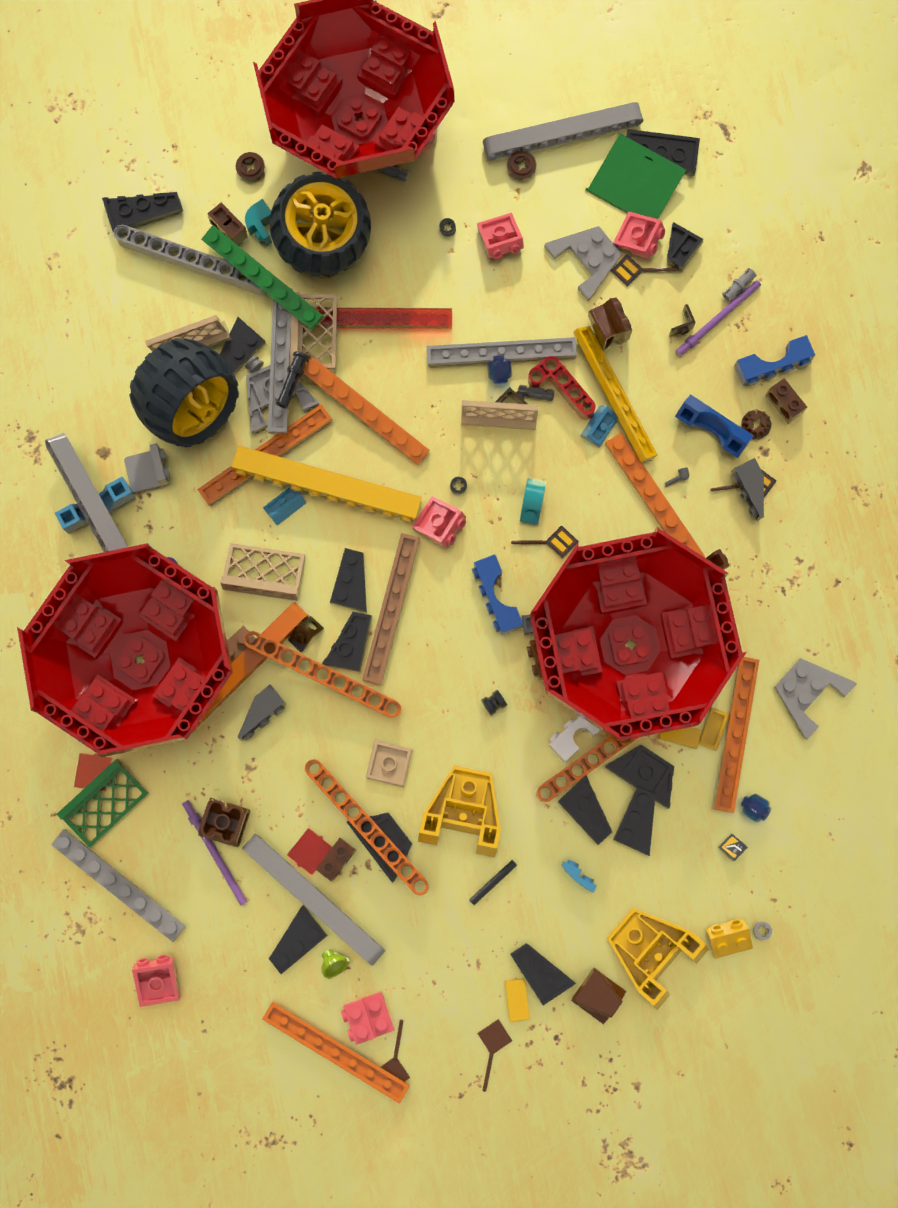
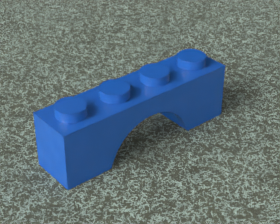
[734,335,815,386]
[675,394,754,458]
[472,554,523,636]

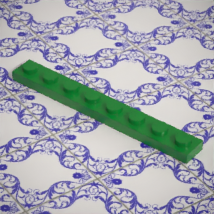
[201,225,324,331]

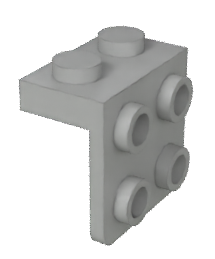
[124,443,170,493]

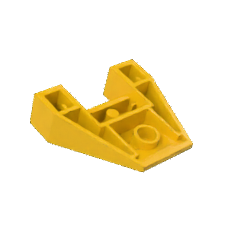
[418,766,501,857]
[607,908,709,1010]

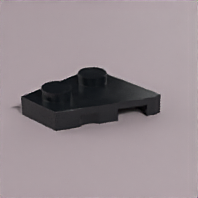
[667,222,703,271]

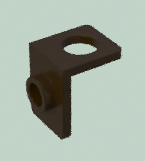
[669,304,696,337]
[495,387,528,404]
[288,616,324,652]

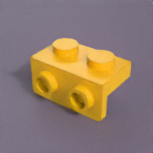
[706,918,753,959]

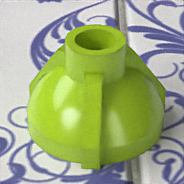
[321,949,350,979]

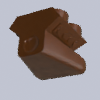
[588,297,632,351]
[198,798,250,847]
[571,968,627,1025]

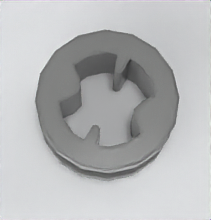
[245,355,264,373]
[753,922,772,940]

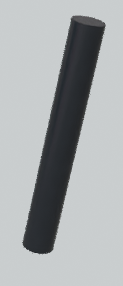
[469,860,517,905]

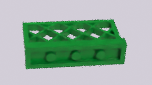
[56,759,148,848]

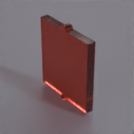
[74,753,112,791]
[287,828,332,875]

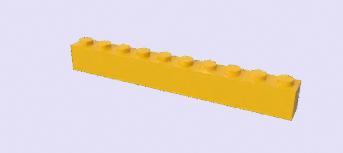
[232,445,422,523]

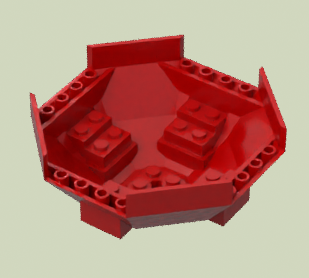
[253,0,455,179]
[530,527,747,741]
[17,543,233,757]

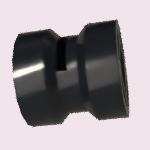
[481,690,507,716]

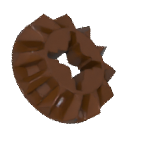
[507,151,536,180]
[235,152,265,181]
[741,409,772,439]

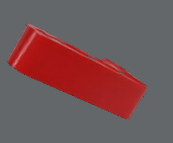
[528,356,596,420]

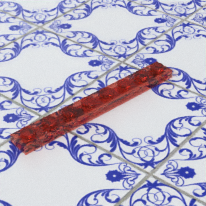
[303,307,452,329]

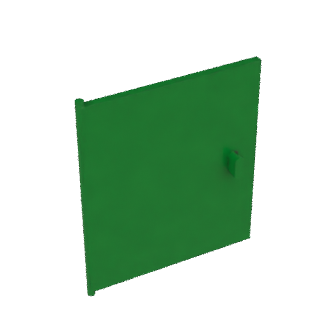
[585,134,686,219]

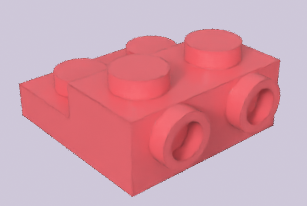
[613,212,665,259]
[477,213,524,259]
[412,496,466,548]
[132,955,180,1007]
[341,991,395,1045]

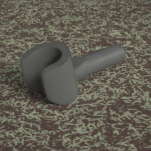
[665,467,689,487]

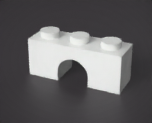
[548,717,600,763]

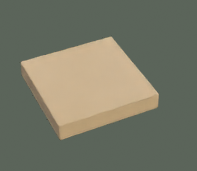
[366,740,413,787]

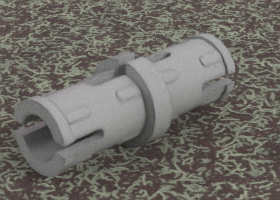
[722,268,757,302]

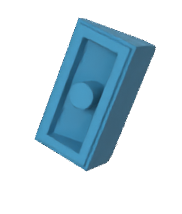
[581,405,618,447]
[263,487,306,525]

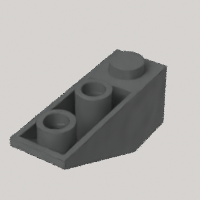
[731,458,764,521]
[238,684,286,741]

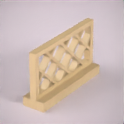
[290,292,337,369]
[145,315,231,352]
[461,400,539,430]
[221,543,305,601]

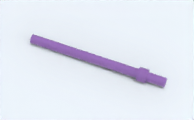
[675,280,761,356]
[182,800,247,906]

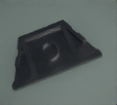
[604,745,674,809]
[346,812,412,883]

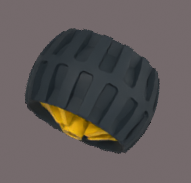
[270,172,371,278]
[129,338,239,447]

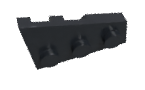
[510,943,576,1006]

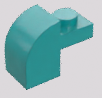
[245,199,272,246]
[520,478,546,525]

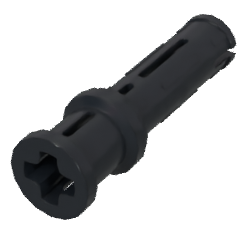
[276,351,310,409]

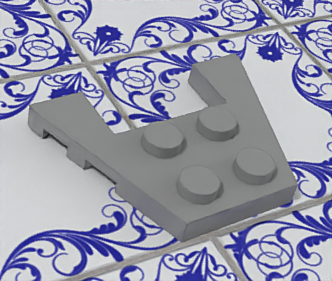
[544,226,621,301]
[246,365,319,434]
[774,658,857,740]

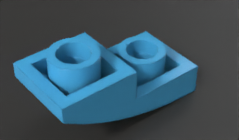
[561,859,597,893]

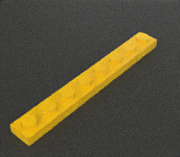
[573,326,658,462]

